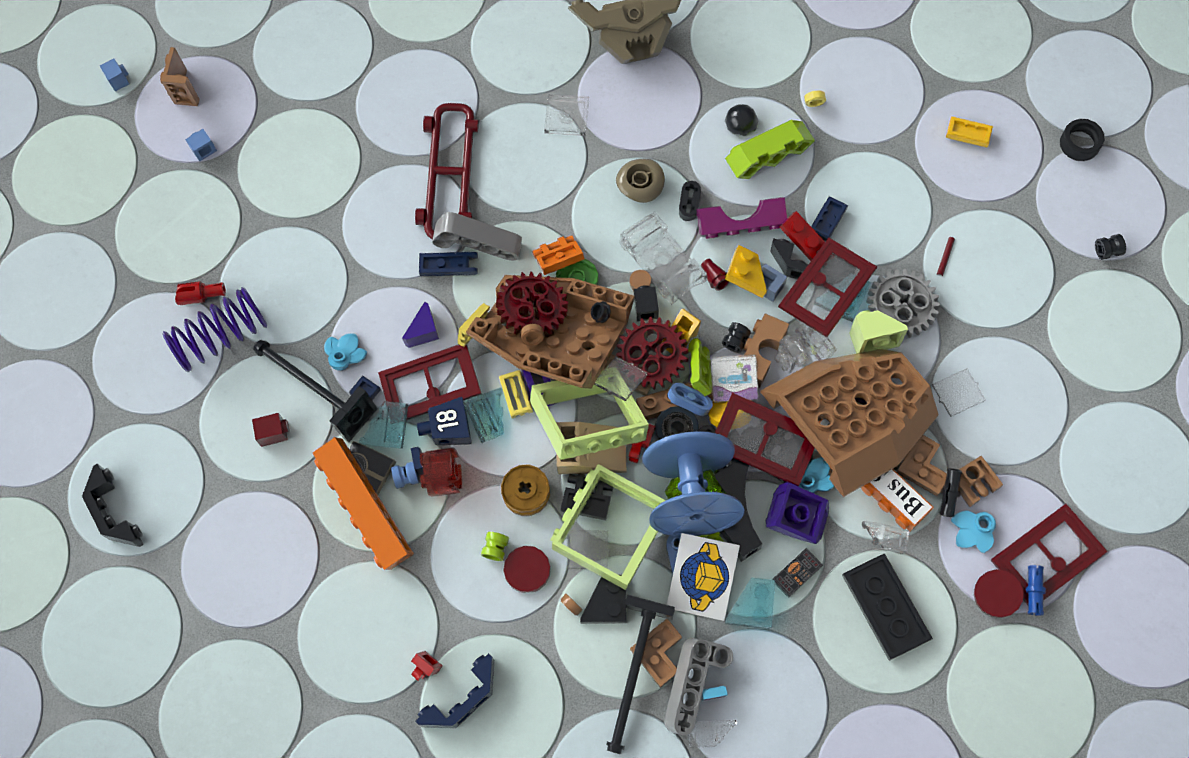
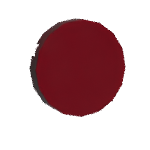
[503,546,550,593]
[973,569,1024,618]

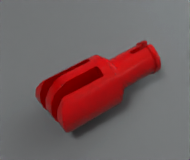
[175,281,226,305]

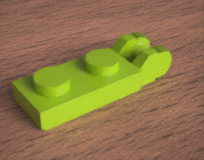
[688,338,712,396]

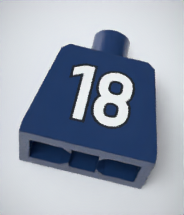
[417,397,472,445]

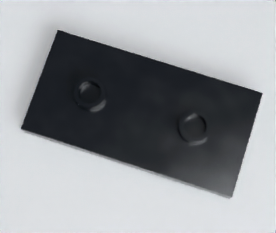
[842,553,933,661]

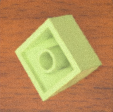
[849,310,908,354]

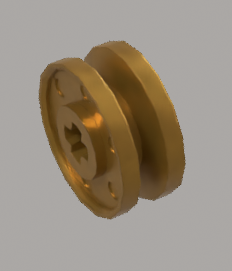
[501,465,550,516]

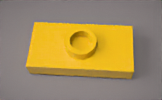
[946,116,993,148]

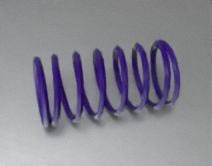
[162,287,267,372]

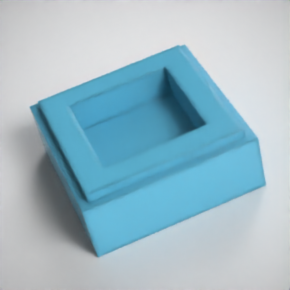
[701,686,728,701]

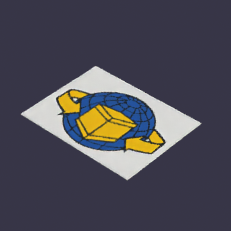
[667,533,740,621]

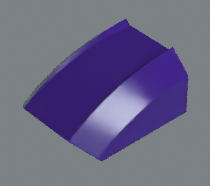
[765,482,829,544]

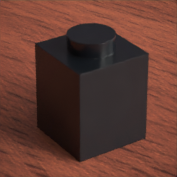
[633,285,659,322]

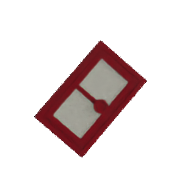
[778,237,877,337]
[715,392,815,487]
[991,504,1108,605]

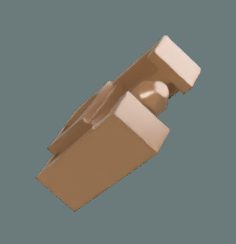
[958,456,1003,507]

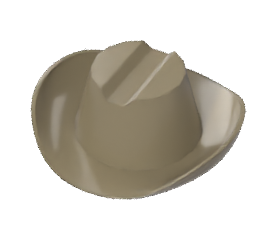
[616,159,665,203]

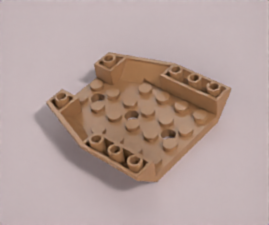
[466,275,635,389]
[761,349,939,497]

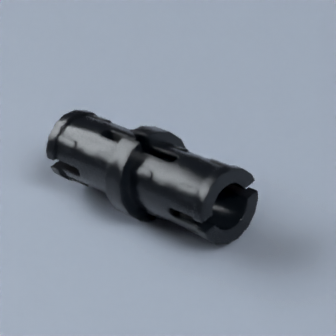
[939,468,962,517]

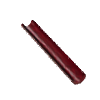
[937,237,955,276]

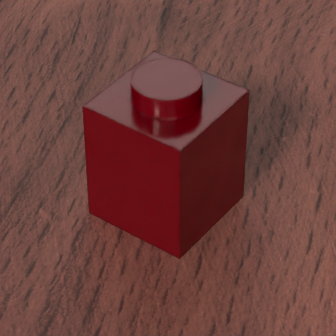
[252,413,290,447]

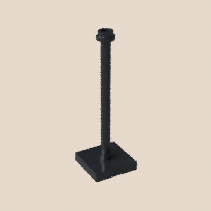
[253,340,378,442]
[606,595,675,754]

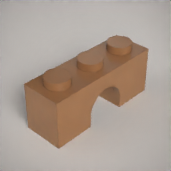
[739,313,789,388]

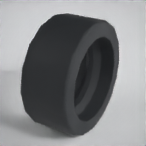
[1060,119,1105,161]

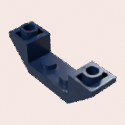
[415,653,494,728]

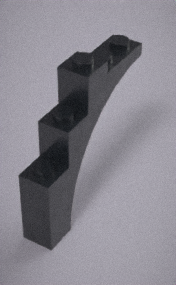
[712,419,780,562]

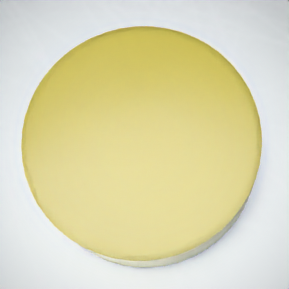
[804,90,826,107]

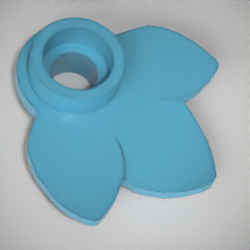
[324,333,367,371]
[799,457,834,493]
[951,511,996,553]

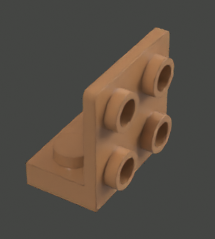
[160,47,200,106]

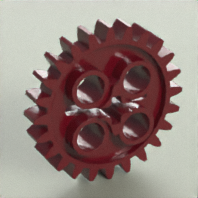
[495,271,568,335]
[616,317,689,390]

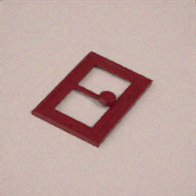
[378,344,482,425]

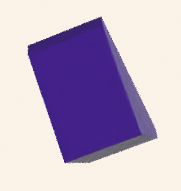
[402,302,439,348]

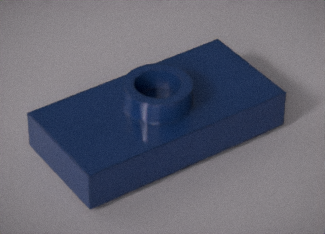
[811,196,848,241]

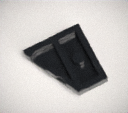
[580,575,626,624]

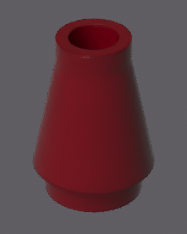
[701,259,729,291]

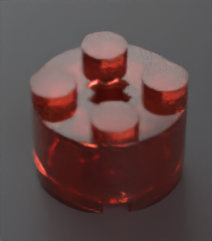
[420,448,462,497]

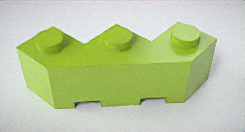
[725,120,815,179]

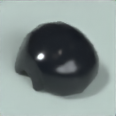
[725,104,758,136]

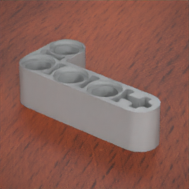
[432,212,522,261]
[664,638,733,736]

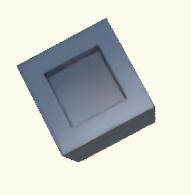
[762,264,787,302]

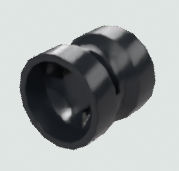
[1095,234,1126,260]
[722,322,751,353]

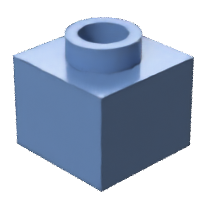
[100,58,129,91]
[185,129,217,162]

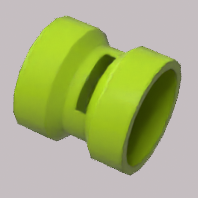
[481,532,509,561]

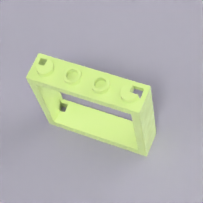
[530,368,649,460]
[550,464,666,590]

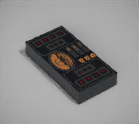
[772,548,823,598]

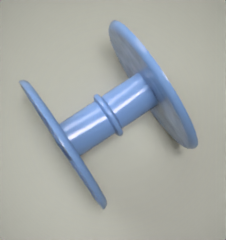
[642,432,744,537]

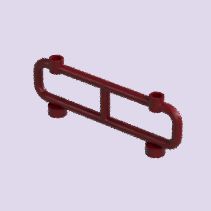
[415,103,479,240]

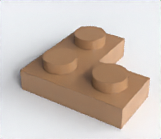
[897,435,947,496]
[630,619,682,688]

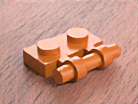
[532,235,585,275]

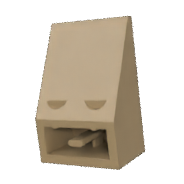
[556,422,627,474]

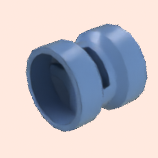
[391,462,419,489]

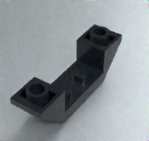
[770,238,856,287]
[82,463,144,547]

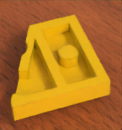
[725,245,767,298]

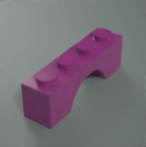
[696,197,787,239]

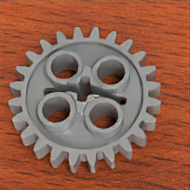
[866,268,940,338]

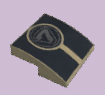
[349,441,396,495]

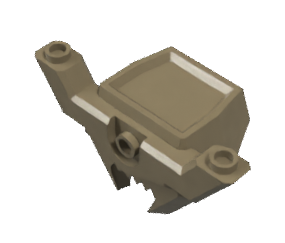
[568,0,681,64]

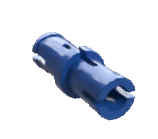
[1026,565,1046,616]

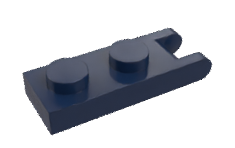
[419,252,478,276]

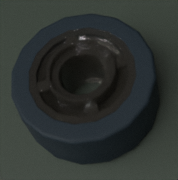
[655,406,699,440]

